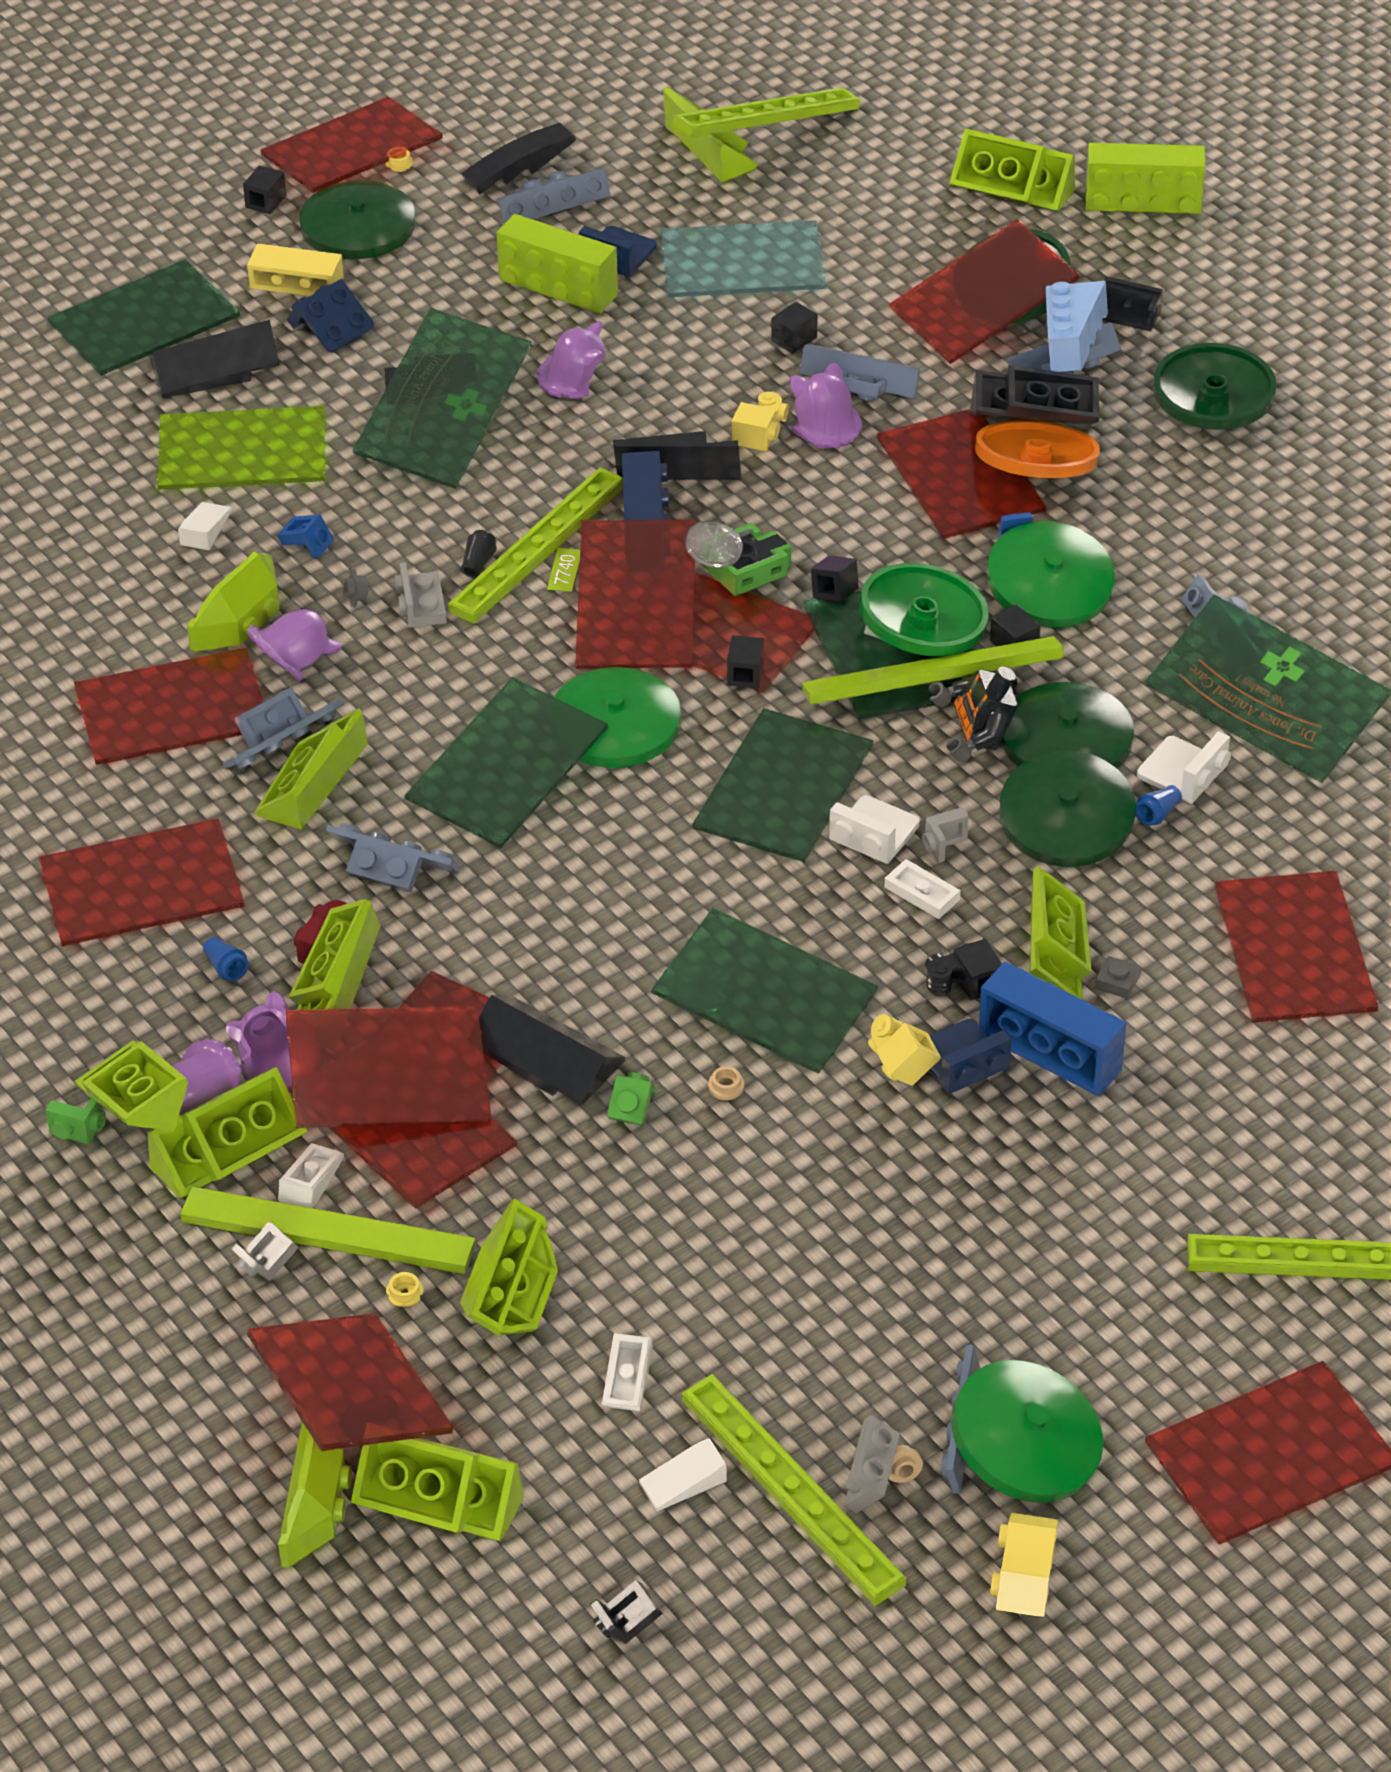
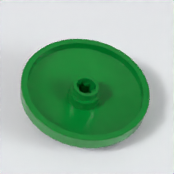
[986,521,1115,628]
[859,563,989,656]
[549,667,681,768]
[951,1360,1103,1503]

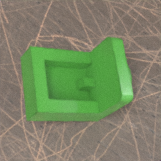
[607,1072,657,1127]
[45,1097,106,1145]

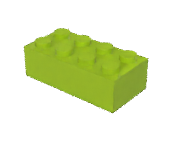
[1085,143,1205,214]
[496,213,618,314]

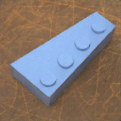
[1046,281,1108,372]

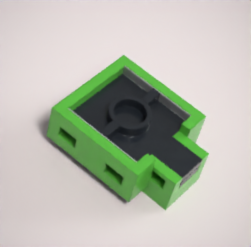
[699,523,792,596]

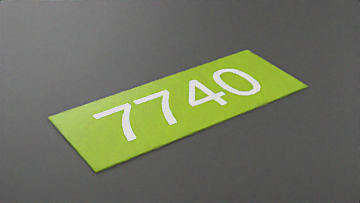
[547,548,582,592]

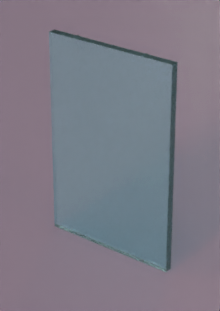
[661,220,826,298]

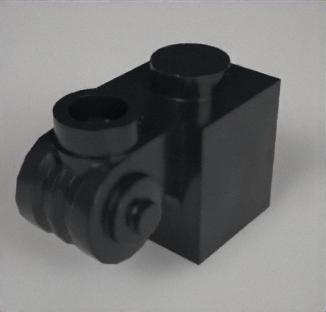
[925,938,1002,1001]

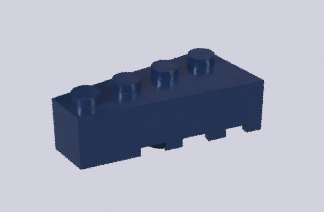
[622,451,671,574]

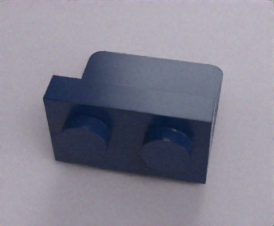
[578,226,657,277]
[287,278,374,352]
[929,1019,1012,1095]

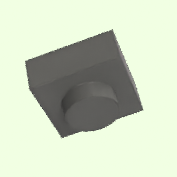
[1095,956,1141,999]

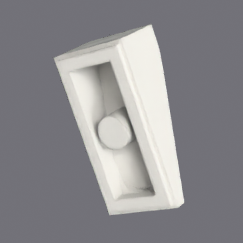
[178,502,232,550]
[278,1143,344,1208]
[602,1333,653,1411]
[639,1438,727,1511]

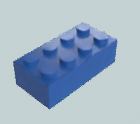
[979,961,1126,1097]

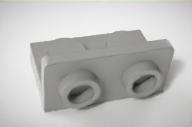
[394,562,447,628]
[844,1415,900,1513]

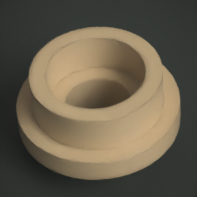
[708,1066,744,1100]
[889,1445,923,1483]

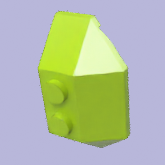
[187,552,280,652]
[460,1198,558,1336]
[278,1415,351,1567]

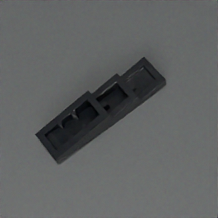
[461,123,576,195]

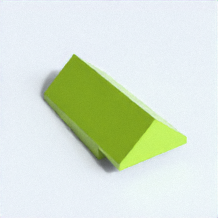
[663,86,758,183]
[949,128,1075,212]
[254,708,368,830]
[1029,866,1092,999]
[288,899,380,1052]
[74,1040,189,1131]
[147,1067,308,1198]
[351,1426,524,1541]

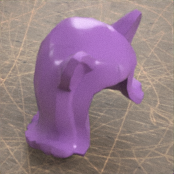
[536,321,606,399]
[790,363,863,449]
[248,609,342,682]
[226,991,321,1093]
[172,1039,242,1116]

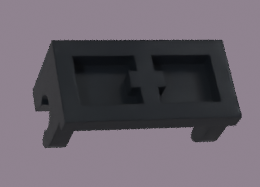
[1102,276,1163,332]

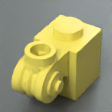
[732,391,789,452]
[868,1014,941,1086]

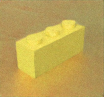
[247,244,344,296]

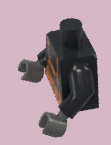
[928,666,1017,762]

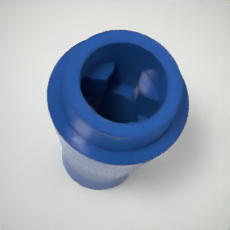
[1135,785,1182,826]
[203,937,249,981]

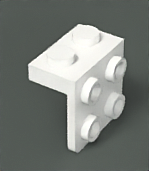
[1137,731,1231,804]
[829,795,920,864]

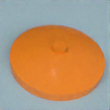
[975,420,1100,478]

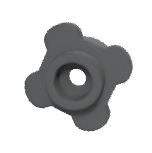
[343,569,368,607]

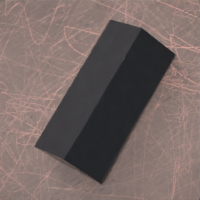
[150,319,279,398]
[969,365,1100,425]
[613,431,742,480]
[468,995,625,1106]

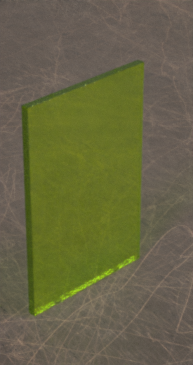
[157,406,326,490]

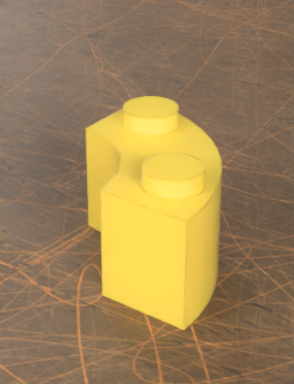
[990,1513,1058,1617]

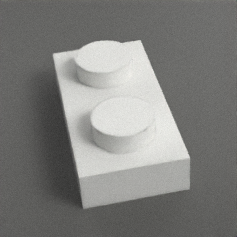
[884,859,960,919]

